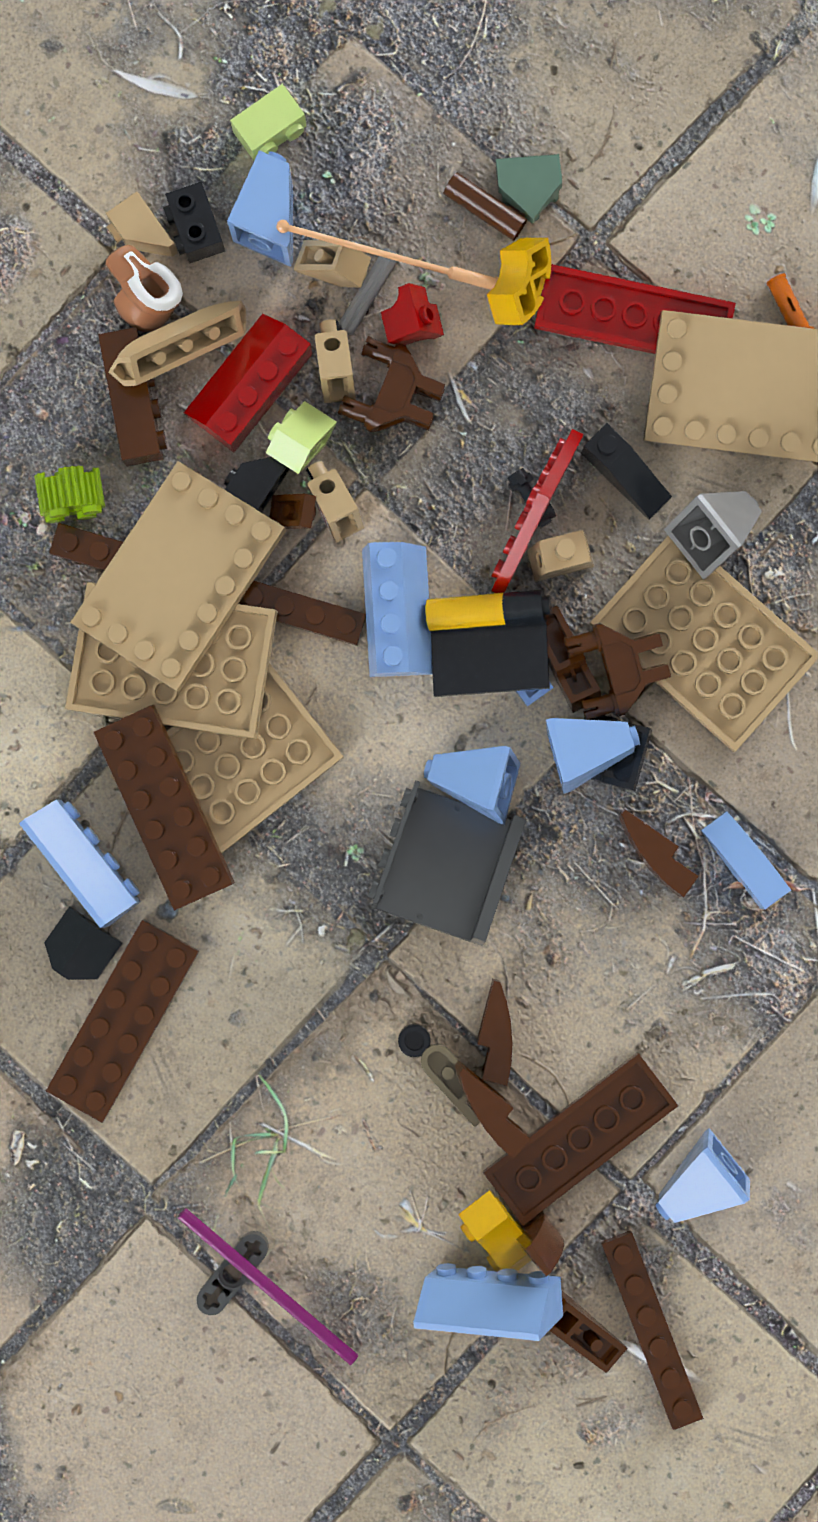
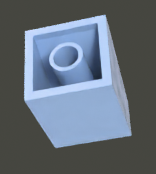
[227,150,293,267]

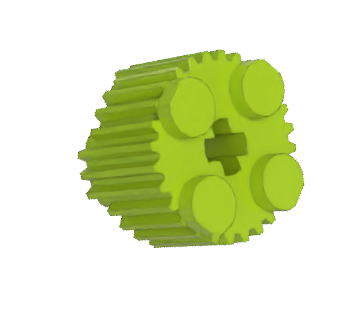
[34,465,105,523]

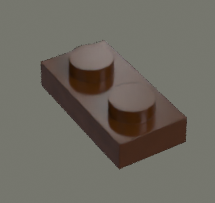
[269,493,316,529]

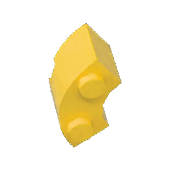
[487,237,551,325]
[458,1190,531,1271]

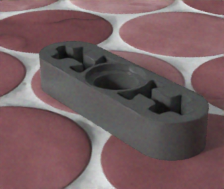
[197,1231,269,1315]

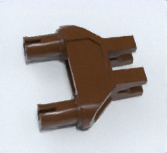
[338,336,445,432]
[564,623,671,720]

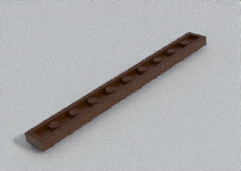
[49,523,366,646]

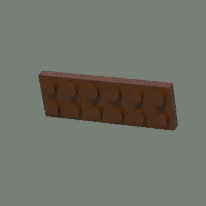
[93,705,235,911]
[46,919,199,1123]
[483,1052,678,1225]

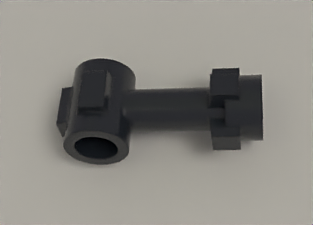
[507,468,556,529]

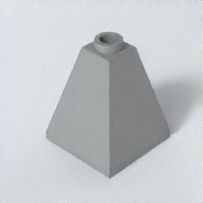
[664,491,762,580]

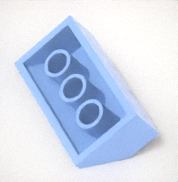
[362,542,433,677]
[19,800,141,928]
[413,1263,563,1341]

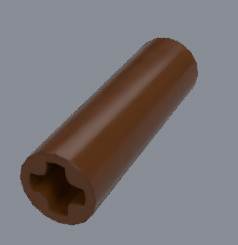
[443,172,527,241]

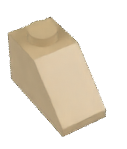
[106,192,178,257]
[293,240,371,288]

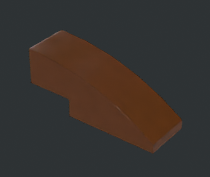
[546,605,601,713]
[618,809,699,898]
[476,978,513,1086]
[455,1061,530,1159]
[516,1211,564,1276]

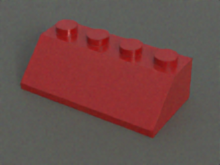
[183,313,313,453]

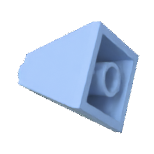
[546,718,640,794]
[424,746,521,825]
[656,1128,750,1223]

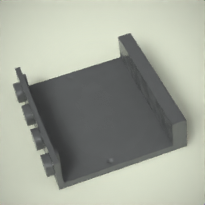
[368,780,527,946]

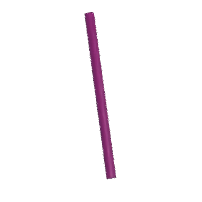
[177,1208,358,1365]

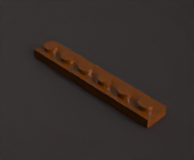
[601,1230,704,1430]

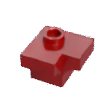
[381,283,444,345]

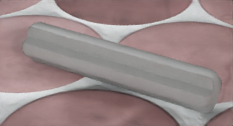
[339,248,397,335]

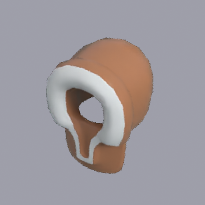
[105,245,183,332]

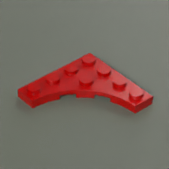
[491,429,584,593]

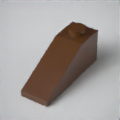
[549,1290,628,1373]

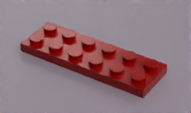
[534,264,736,354]

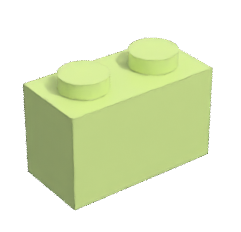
[230,84,306,161]
[266,401,337,474]

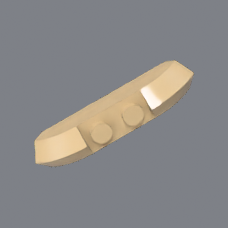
[108,300,246,386]

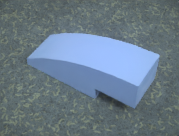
[700,811,791,910]

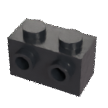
[163,181,225,264]

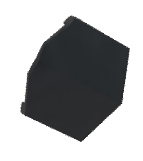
[44,906,123,980]

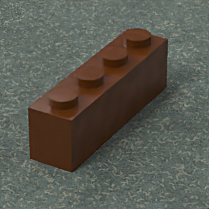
[98,327,168,467]

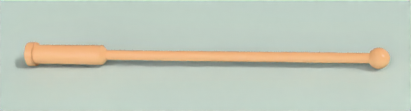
[276,220,499,290]

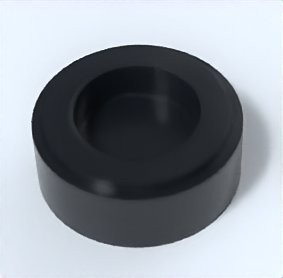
[398,1024,431,1057]

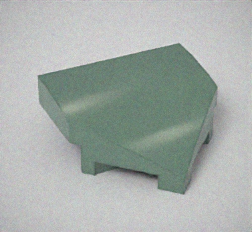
[496,154,562,224]

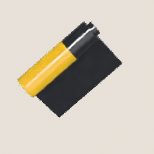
[425,589,552,697]

